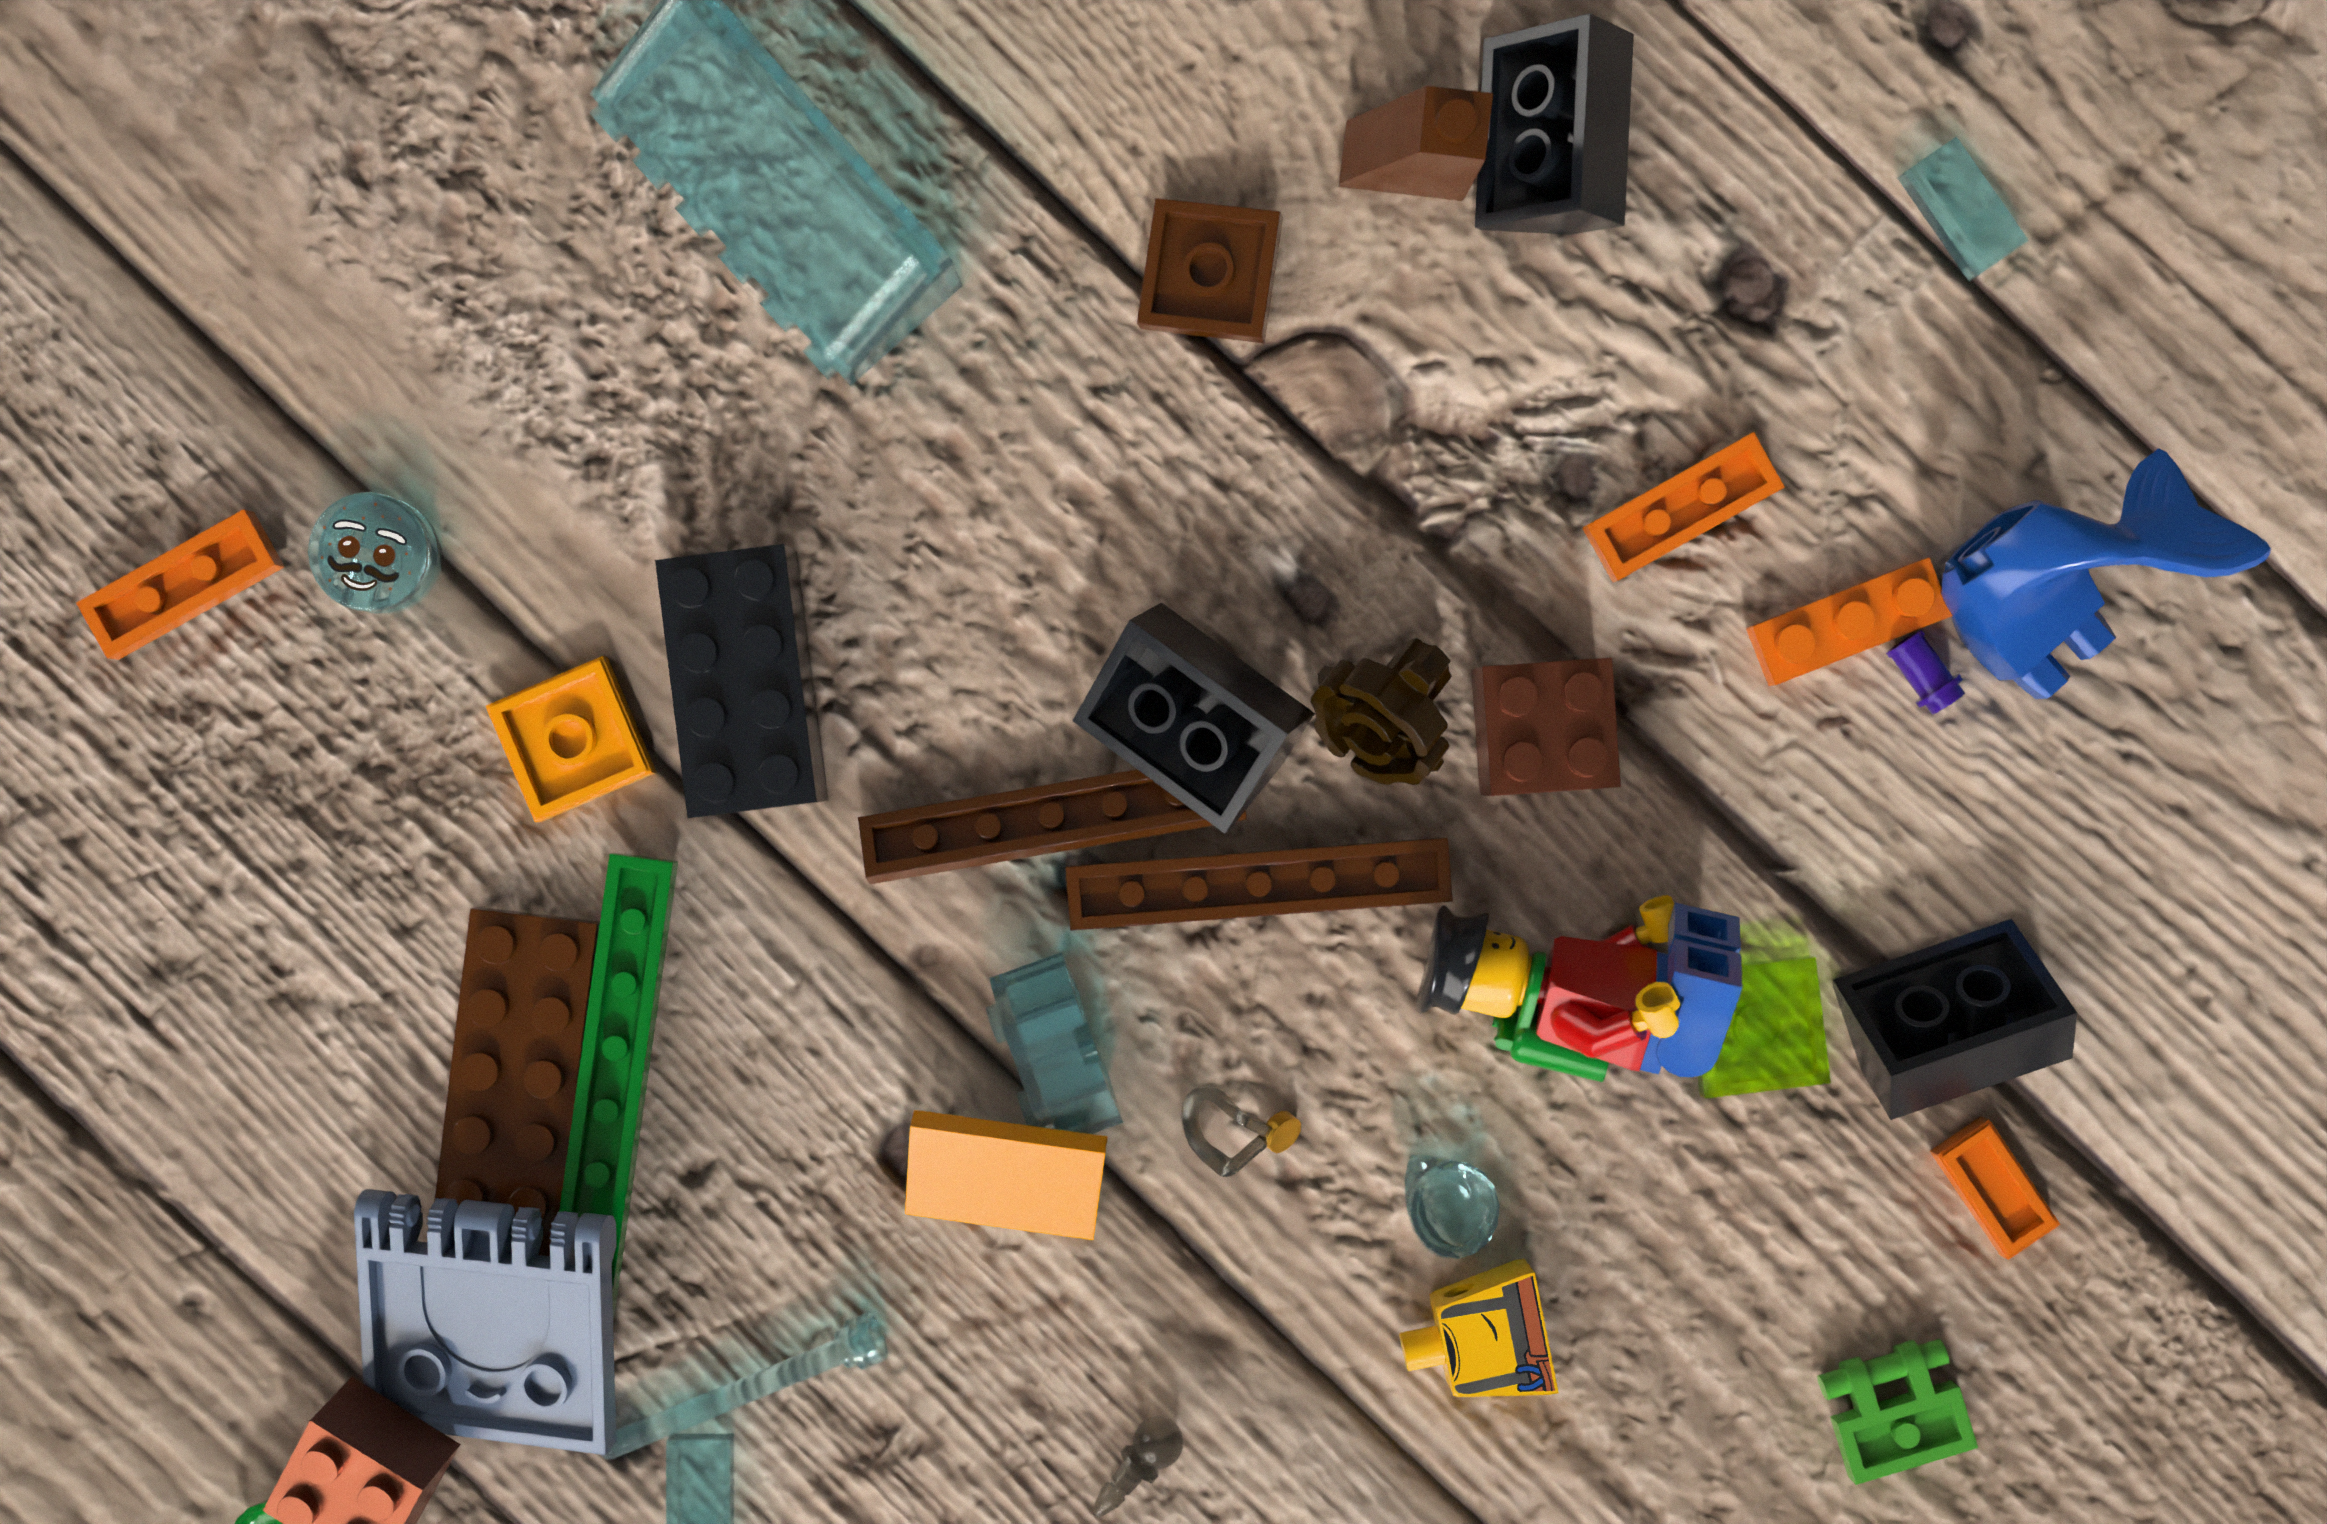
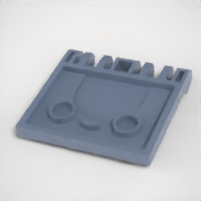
[354,1189,617,1455]

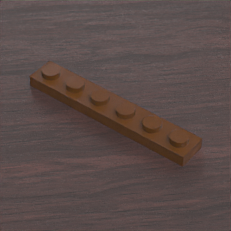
[858,769,1247,884]
[1065,837,1453,931]

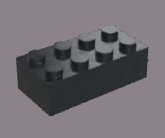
[655,544,828,818]

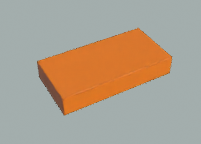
[1929,1116,2061,1260]

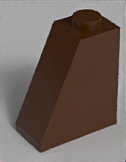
[1338,85,1493,201]

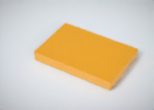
[905,1110,1108,1240]

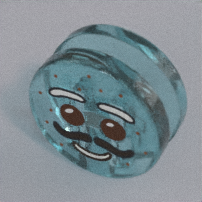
[308,492,442,614]

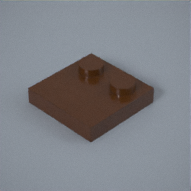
[1137,198,1283,344]

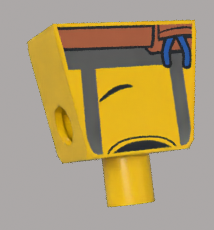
[1399,1258,1559,1397]

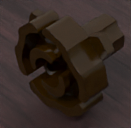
[1310,638,1452,785]

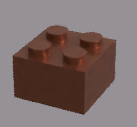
[1471,657,1621,796]
[263,1377,461,1524]

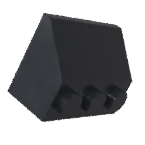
[1475,13,1634,235]
[1072,602,1315,834]
[1833,919,2077,1120]

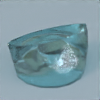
[1405,1154,1500,1260]

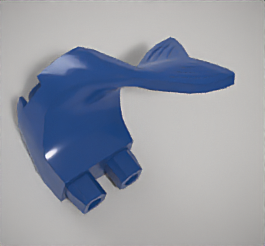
[1941,448,2271,699]

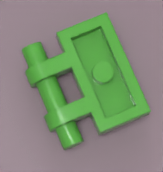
[1817,1339,1978,1485]

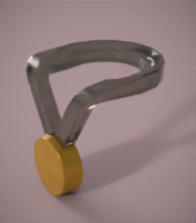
[1181,1086,1301,1177]

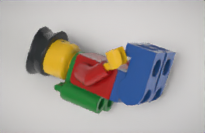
[1416,895,1742,1082]

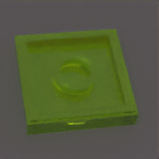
[1697,956,1831,1099]

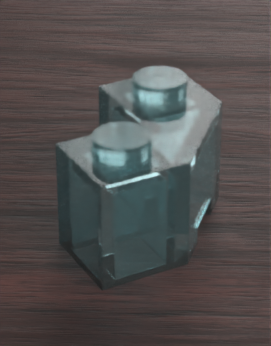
[986,952,1123,1134]

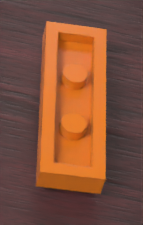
[1582,432,1785,583]
[76,509,285,660]
[1746,557,1952,686]

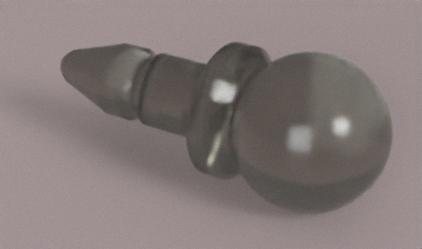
[1092,1416,1184,1517]

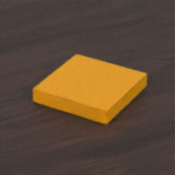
[486,656,657,823]

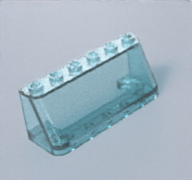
[589,0,963,386]

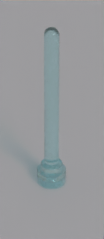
[600,1312,888,1459]

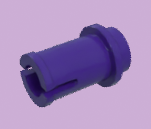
[1886,630,1965,715]

